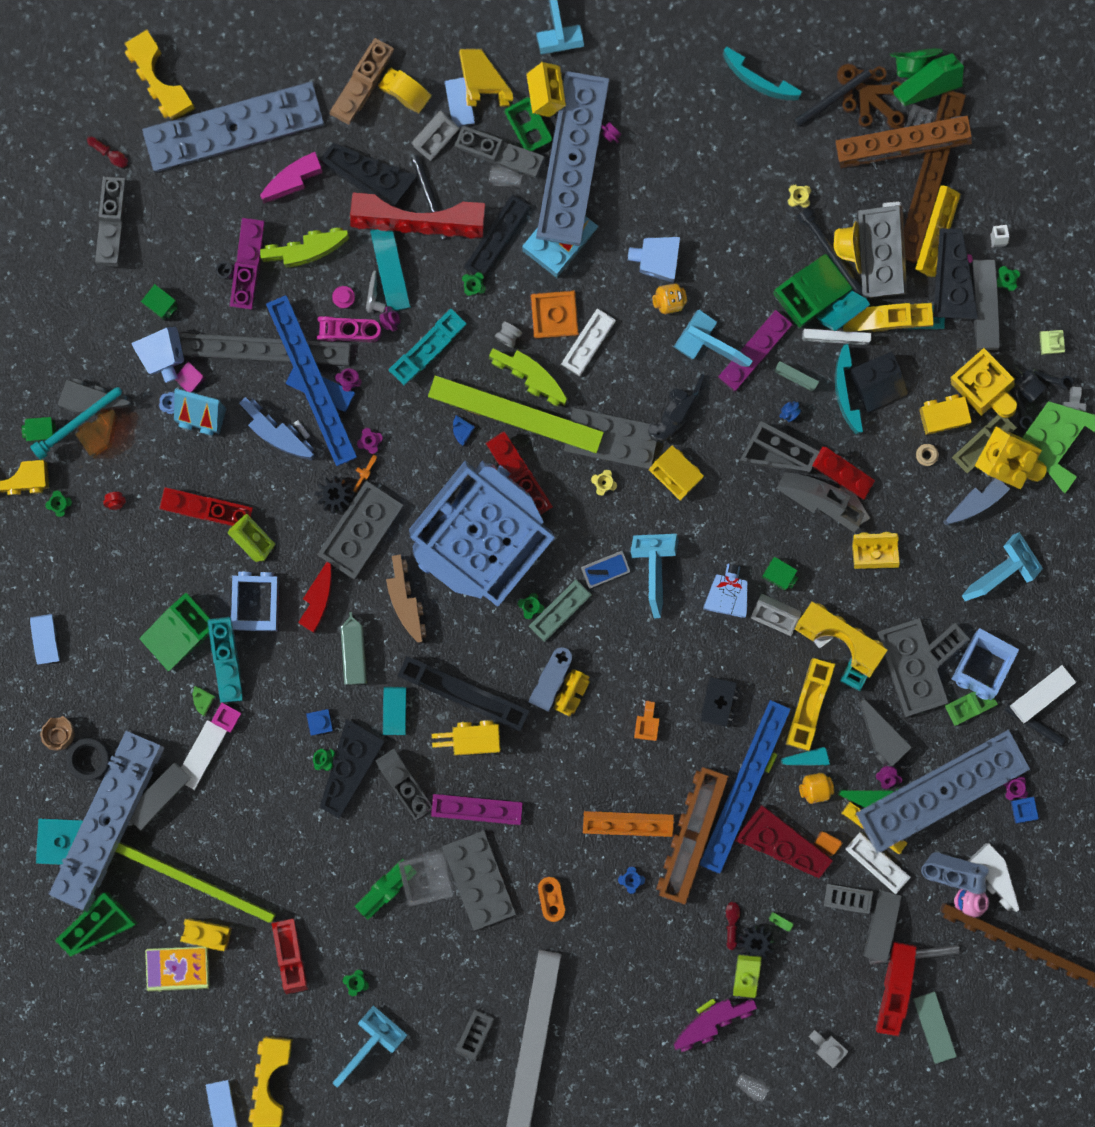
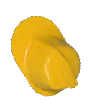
[834,221,861,274]

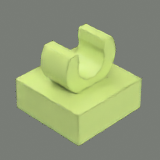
[1040,330,1065,355]

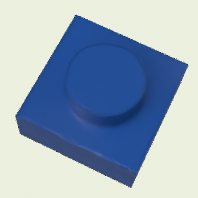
[306,709,333,736]
[1011,797,1038,823]

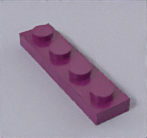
[718,310,792,392]
[431,794,523,825]

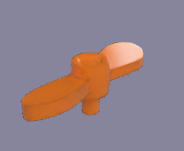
[353,455,377,493]

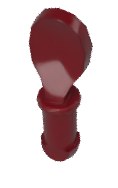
[87,136,128,168]
[725,902,740,950]

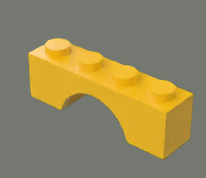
[124,30,195,121]
[0,460,49,495]
[795,602,887,678]
[786,658,835,751]
[249,1036,292,1127]

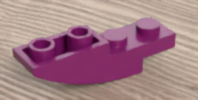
[230,218,265,310]
[673,998,757,1052]

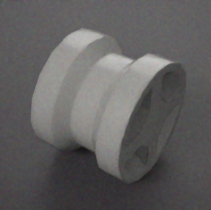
[495,321,522,348]

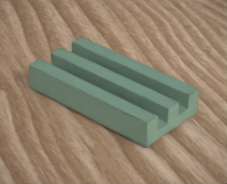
[774,361,819,391]

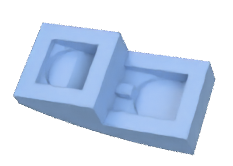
[445,78,475,127]
[30,614,60,664]
[206,1080,237,1127]

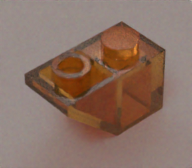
[76,409,118,458]

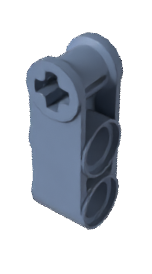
[528,647,572,712]
[921,852,989,894]

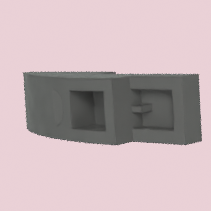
[454,126,546,179]
[95,177,125,267]
[776,472,865,532]

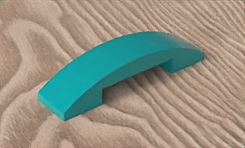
[723,46,802,100]
[370,229,410,311]
[388,309,466,386]
[835,344,863,435]

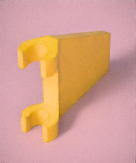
[459,49,513,106]

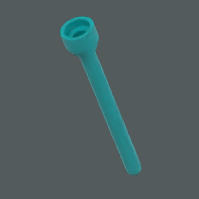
[30,387,122,460]

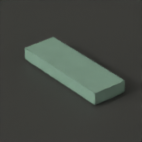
[529,580,591,642]
[913,992,957,1064]

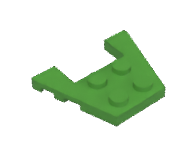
[1023,401,1095,493]

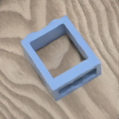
[231,572,279,631]
[952,628,1019,700]

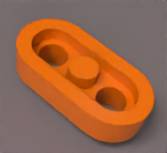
[538,877,565,922]

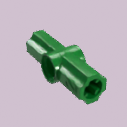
[355,859,416,920]

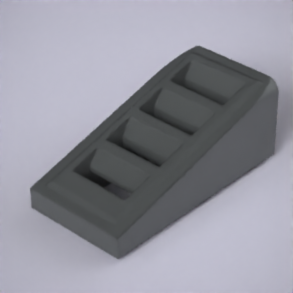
[922,622,970,668]
[823,884,873,914]
[455,1009,495,1062]

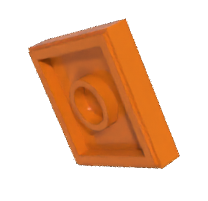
[531,291,578,339]

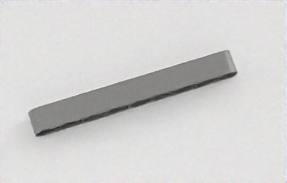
[506,949,561,1127]

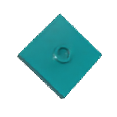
[816,290,870,331]
[36,819,84,865]

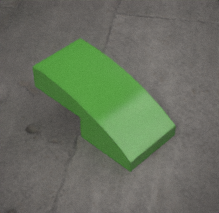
[945,685,998,726]

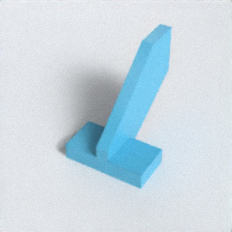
[537,0,584,54]
[674,310,752,367]
[962,532,1043,601]
[631,534,678,618]
[333,1006,407,1088]

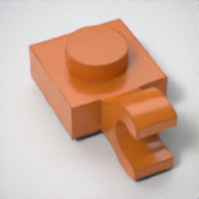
[634,701,659,741]

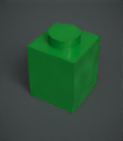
[141,284,178,321]
[22,417,56,444]
[762,557,798,591]

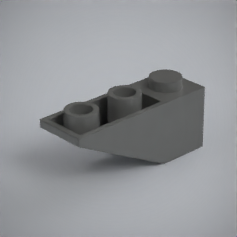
[58,378,132,414]
[376,749,432,821]

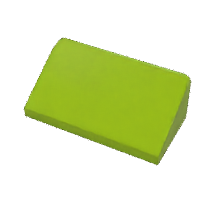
[227,514,275,562]

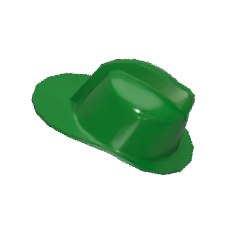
[890,48,943,78]

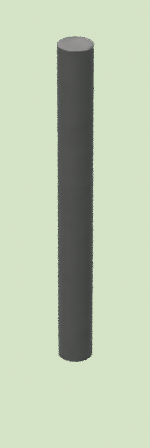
[869,945,960,965]

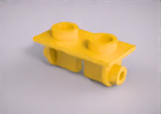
[553,669,590,717]

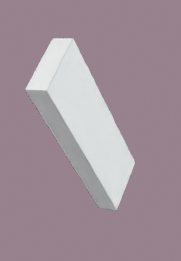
[561,309,616,376]
[802,329,871,345]
[1010,665,1076,724]
[181,720,227,790]
[845,832,911,894]

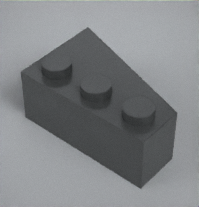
[739,421,819,474]

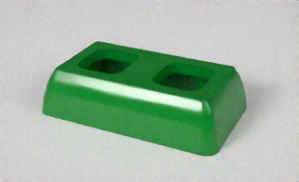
[504,97,552,152]

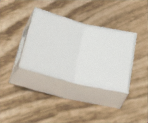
[990,225,1009,248]

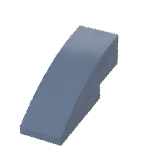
[943,478,1010,525]

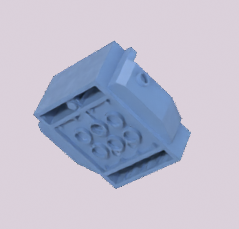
[409,461,555,606]

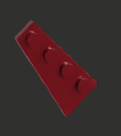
[734,805,833,878]

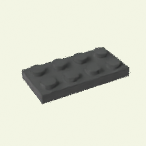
[858,205,907,299]
[564,408,656,470]
[317,481,404,580]
[877,618,948,717]
[442,831,516,930]

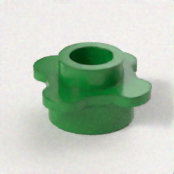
[996,266,1020,291]
[462,272,486,296]
[45,491,72,517]
[518,593,544,619]
[313,749,335,771]
[343,970,369,996]

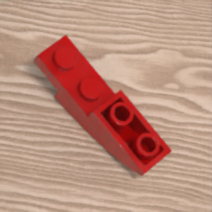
[485,431,553,515]
[159,487,253,526]
[876,942,916,1036]

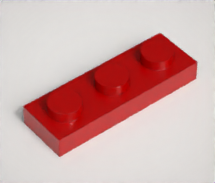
[812,447,875,499]

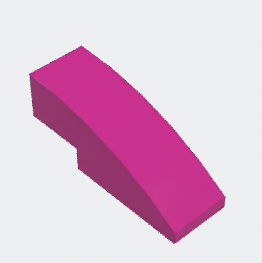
[260,152,323,203]

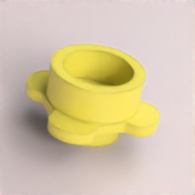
[788,185,811,208]
[591,470,617,496]

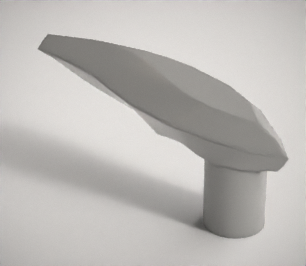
[366,271,386,313]

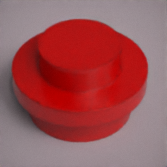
[103,492,126,510]

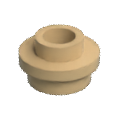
[916,444,939,466]

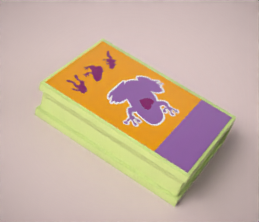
[146,946,210,992]

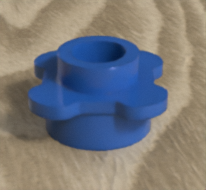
[779,401,801,422]
[618,867,645,894]

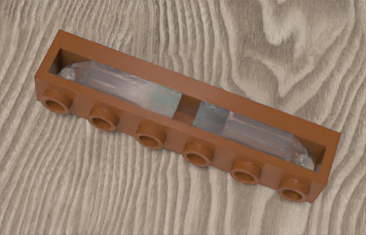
[835,116,972,168]
[656,767,728,904]

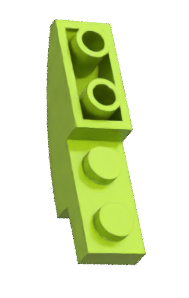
[260,228,349,268]
[489,348,567,407]

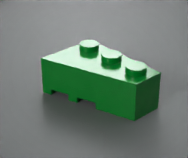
[55,892,139,957]

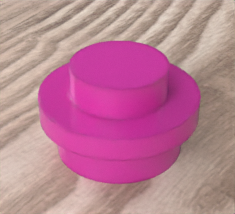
[332,286,355,308]

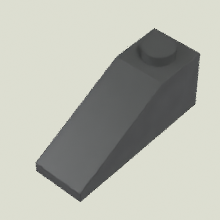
[859,699,911,766]

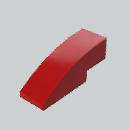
[298,562,332,633]
[272,919,308,994]

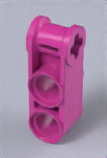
[317,317,382,342]

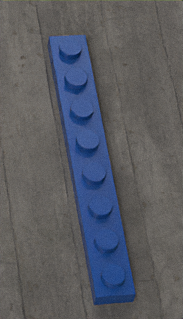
[266,295,357,467]
[699,700,791,874]

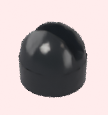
[216,261,234,280]

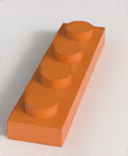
[583,811,674,837]

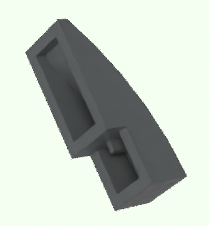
[130,762,191,830]
[863,890,901,962]

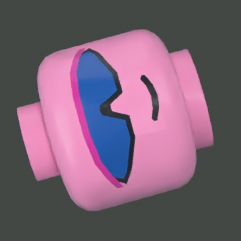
[954,889,989,917]

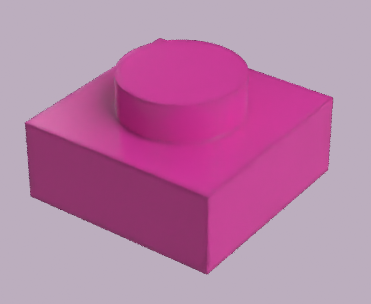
[211,703,242,733]

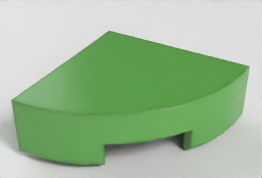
[192,686,216,716]
[769,912,793,931]

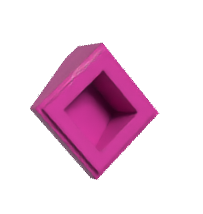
[176,362,205,393]

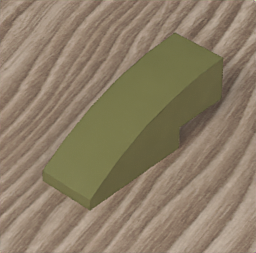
[952,415,1017,473]

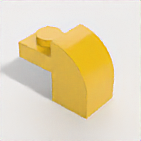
[378,68,432,113]

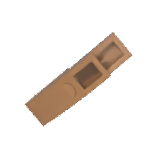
[330,38,394,125]
[386,555,426,643]

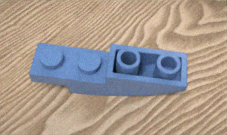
[239,397,315,460]

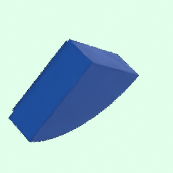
[453,415,475,446]

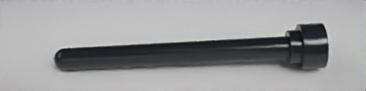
[796,206,863,297]

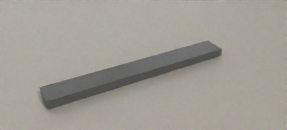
[178,333,351,366]

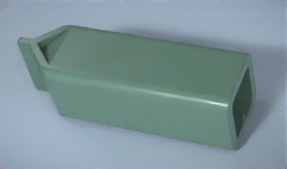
[341,612,367,685]

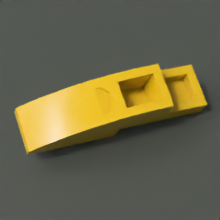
[843,303,933,333]

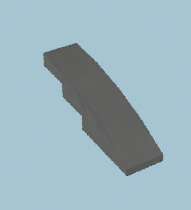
[972,260,999,350]

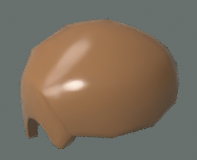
[40,716,75,751]

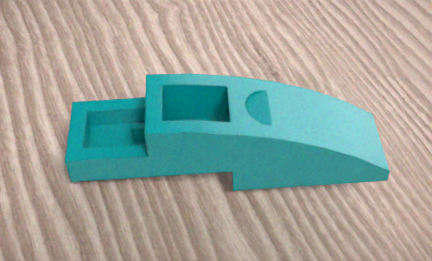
[208,617,243,703]

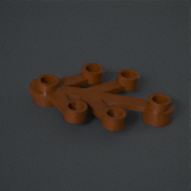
[837,64,905,130]

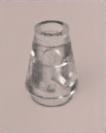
[488,164,522,187]
[735,1073,771,1103]

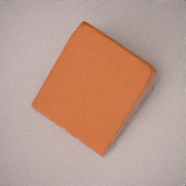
[813,831,842,856]

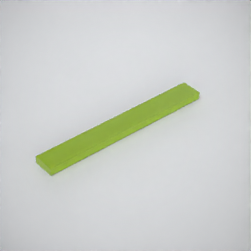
[428,376,604,454]
[116,842,276,923]

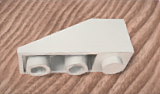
[968,843,1019,912]

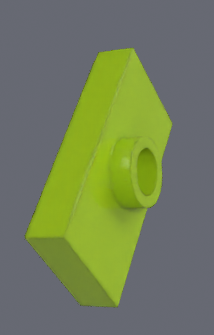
[733,955,761,998]

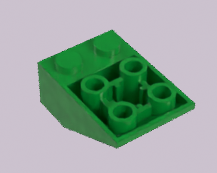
[773,254,853,328]
[139,593,211,672]

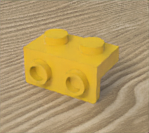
[852,532,899,569]

